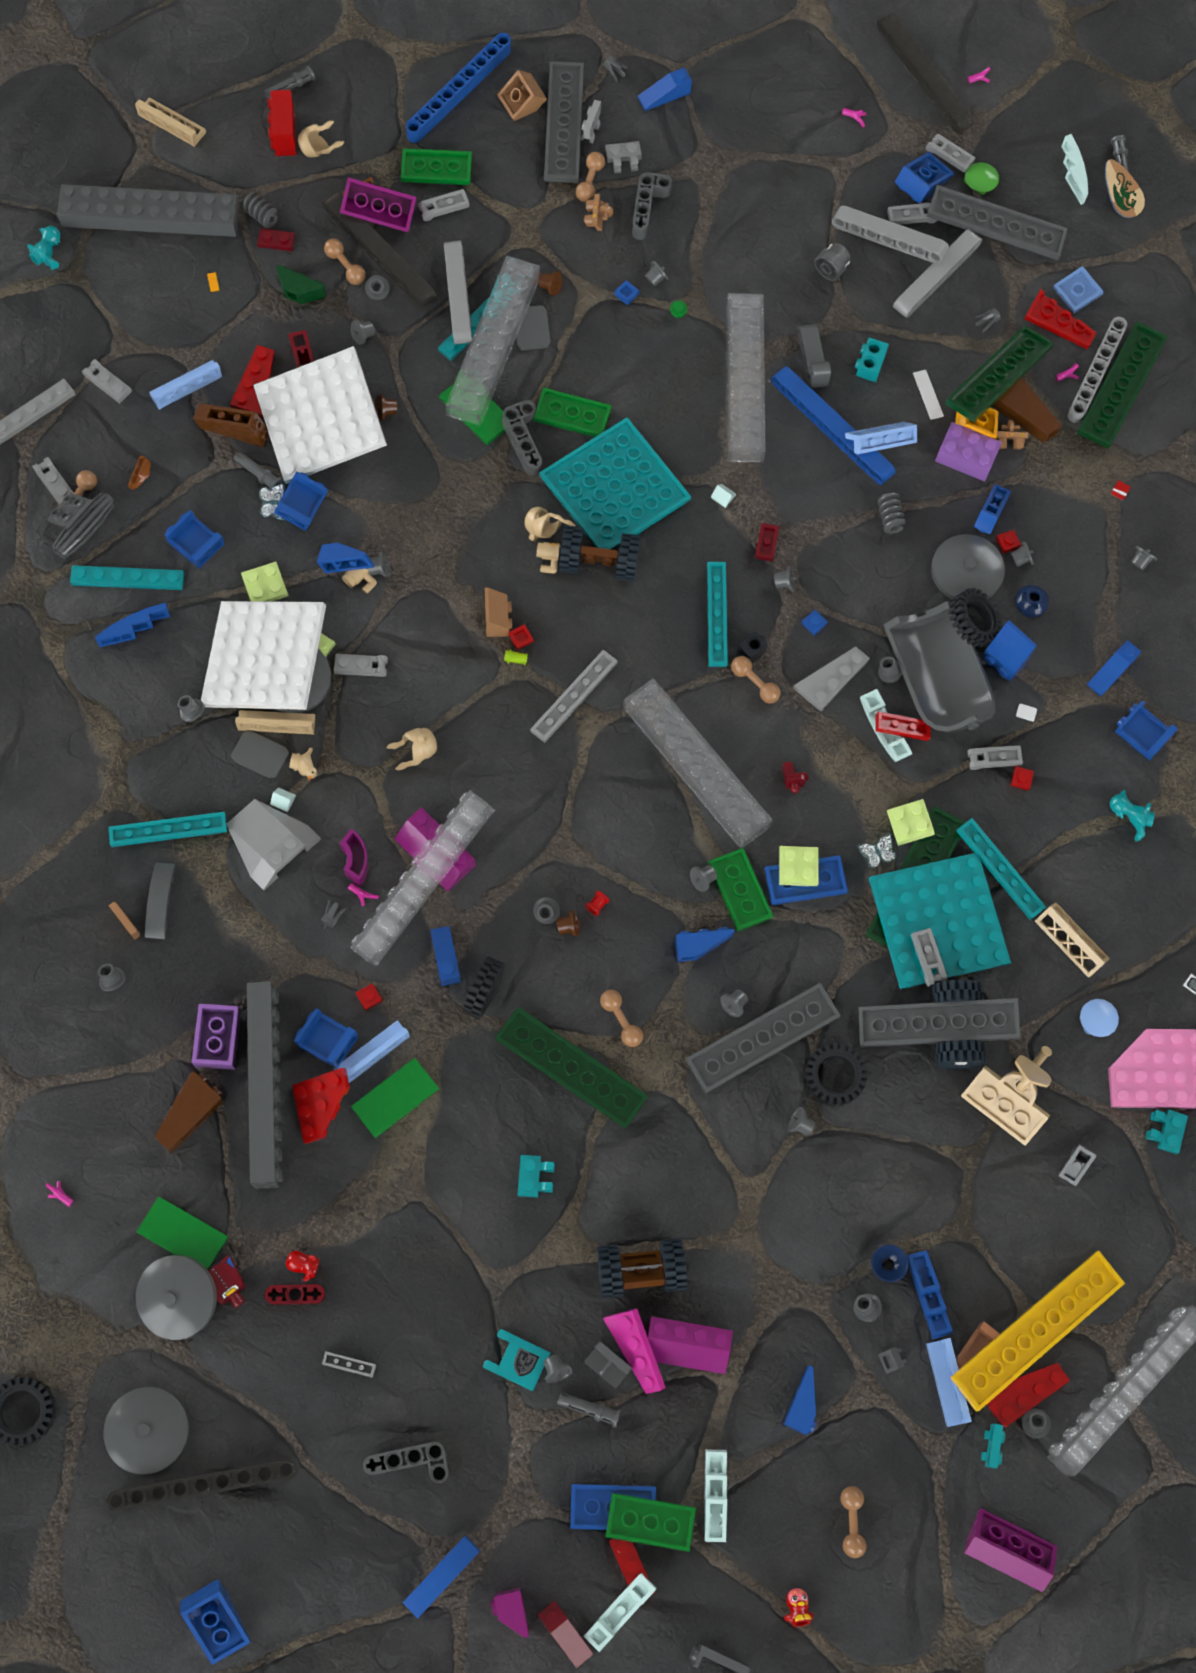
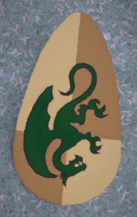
[1105,159,1145,218]

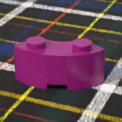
[340,829,369,887]

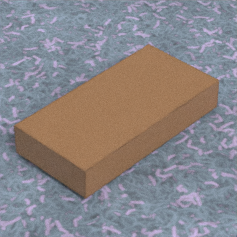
[108,902,140,940]

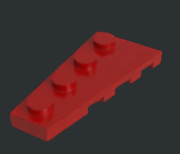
[986,1363,1070,1428]

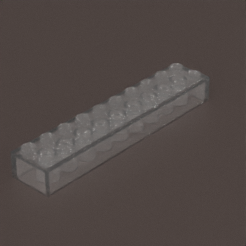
[446,255,540,426]
[726,293,766,462]
[623,678,773,849]
[350,790,495,966]
[1047,1305,1196,1476]

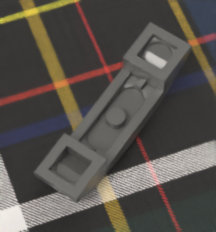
[145,863,176,940]

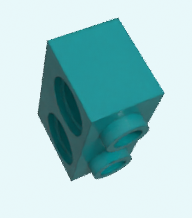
[855,338,889,382]

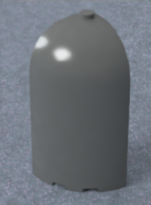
[884,601,995,732]

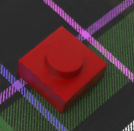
[996,530,1021,554]
[508,624,534,650]
[1010,766,1034,791]
[356,983,383,1011]

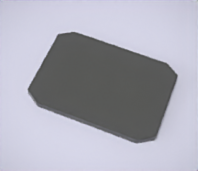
[513,305,551,351]
[230,731,289,779]

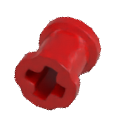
[585,890,610,916]

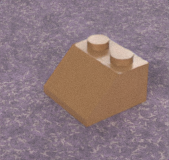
[497,70,547,121]
[485,588,512,637]

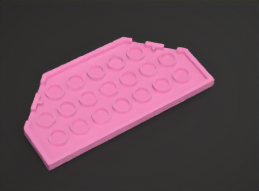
[1108,1029,1196,1108]

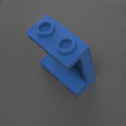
[273,471,328,531]
[165,510,225,569]
[1115,700,1178,761]
[294,1008,359,1069]

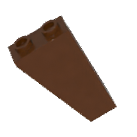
[992,378,1061,443]
[193,403,269,447]
[154,1071,224,1154]

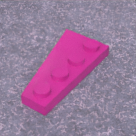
[603,1308,666,1394]

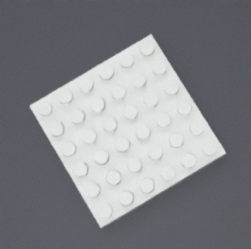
[254,346,387,484]
[201,601,326,710]

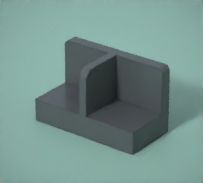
[584,1341,632,1388]

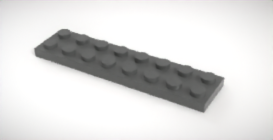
[544,61,584,183]
[927,185,1068,260]
[685,983,841,1094]
[859,998,1021,1047]

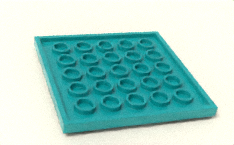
[539,417,691,550]
[868,853,1011,990]

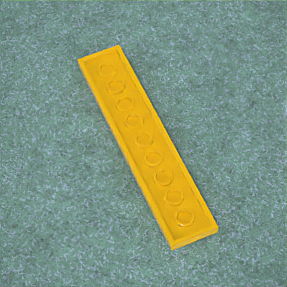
[950,1251,1125,1412]

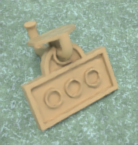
[961,1046,1052,1146]

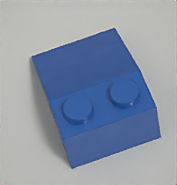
[895,152,954,204]
[982,621,1037,681]
[180,1579,251,1665]

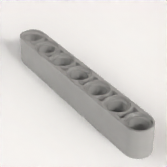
[832,206,949,264]
[893,229,983,318]
[444,240,473,345]
[1067,317,1127,423]

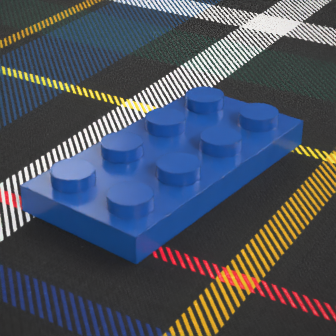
[764,855,848,905]
[570,1484,656,1530]

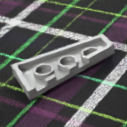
[793,647,870,711]

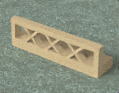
[135,97,206,147]
[235,710,315,734]
[1035,902,1110,978]

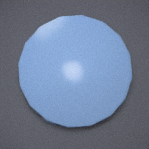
[1080,999,1119,1037]

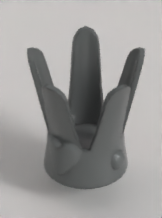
[604,56,628,82]
[975,308,1001,333]
[320,900,346,929]

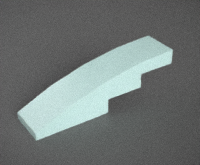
[1061,134,1088,205]
[704,1449,727,1542]

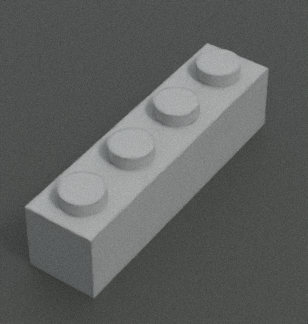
[322,1351,377,1378]

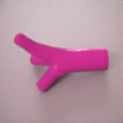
[968,67,990,83]
[842,108,866,127]
[1055,363,1079,381]
[348,883,379,906]
[46,1181,74,1207]

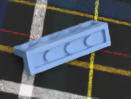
[149,360,222,409]
[845,422,917,454]
[334,1020,410,1083]
[926,1338,972,1427]

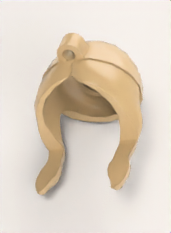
[297,121,344,158]
[525,506,575,542]
[387,728,437,770]

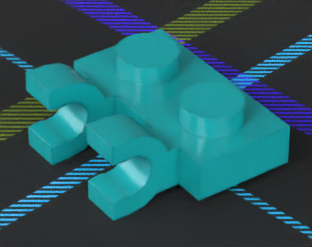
[1145,1110,1188,1154]
[518,1155,555,1198]
[981,1424,1005,1469]

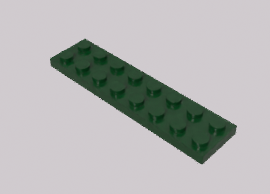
[1077,321,1168,449]
[945,325,1054,422]
[865,806,966,948]
[495,1007,648,1130]

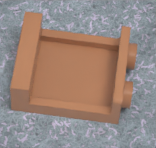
[956,1322,1000,1370]

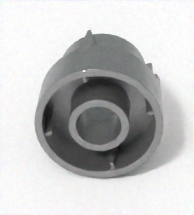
[814,243,850,281]

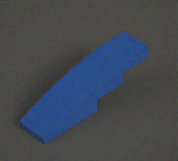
[95,603,170,647]
[907,1250,953,1339]
[403,1535,480,1619]

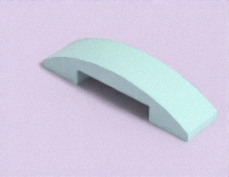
[860,689,913,762]
[583,1573,657,1652]

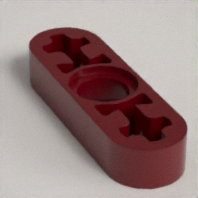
[265,1284,326,1305]

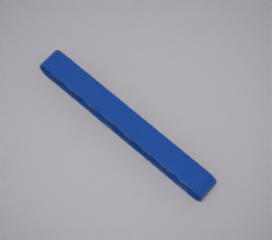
[406,33,511,143]
[771,366,896,485]

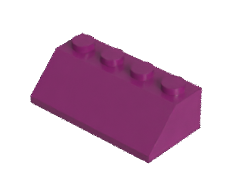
[340,177,417,232]
[395,807,476,892]
[647,1317,733,1374]
[964,1508,1058,1592]
[490,1587,529,1638]

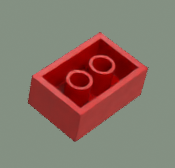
[267,90,296,156]

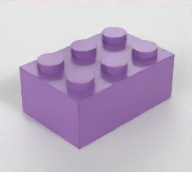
[935,422,1002,482]
[192,1004,242,1070]

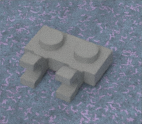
[580,100,601,144]
[605,141,642,173]

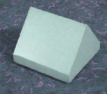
[711,484,736,508]
[270,788,296,812]

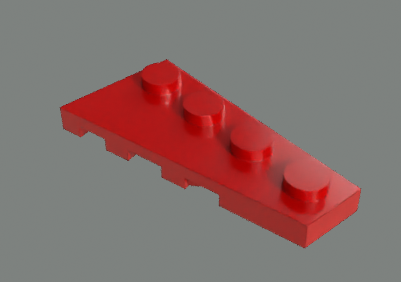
[1025,289,1096,350]
[230,345,275,419]

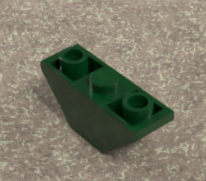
[276,264,326,304]

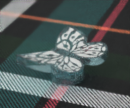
[259,484,285,520]
[857,834,896,868]

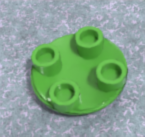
[964,163,999,195]

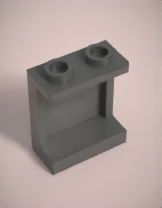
[689,1643,750,1673]

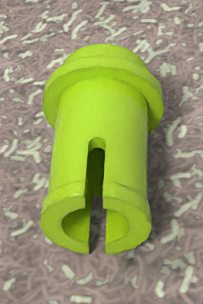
[504,649,528,665]

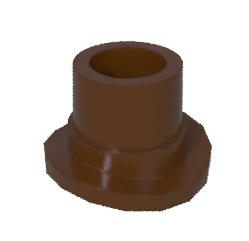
[539,271,562,296]
[375,394,397,420]
[557,910,581,937]

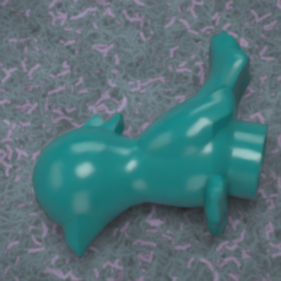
[27,225,61,270]
[1110,790,1155,842]

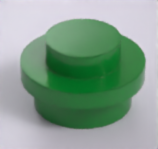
[670,301,687,318]

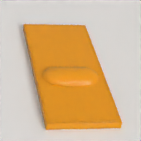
[207,272,220,292]

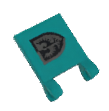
[483,1329,550,1391]

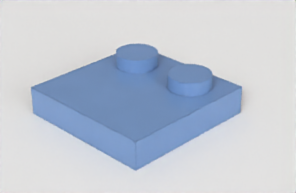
[1053,266,1103,314]

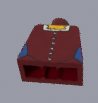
[208,1255,246,1309]

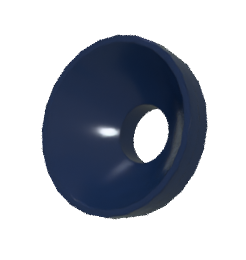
[1015,585,1049,618]
[871,1244,909,1282]

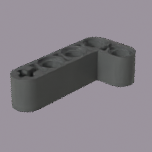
[632,172,672,240]
[798,324,831,388]
[501,400,542,476]
[363,1442,449,1483]

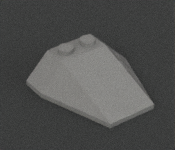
[227,799,321,890]

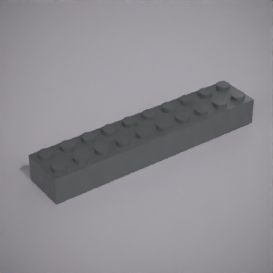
[57,184,239,237]
[247,982,283,1189]

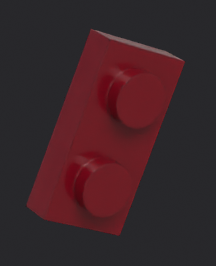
[257,228,295,251]
[755,523,779,562]

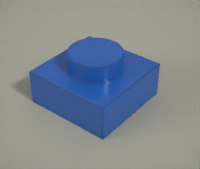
[614,280,639,305]
[801,610,828,636]

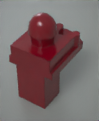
[782,762,809,794]

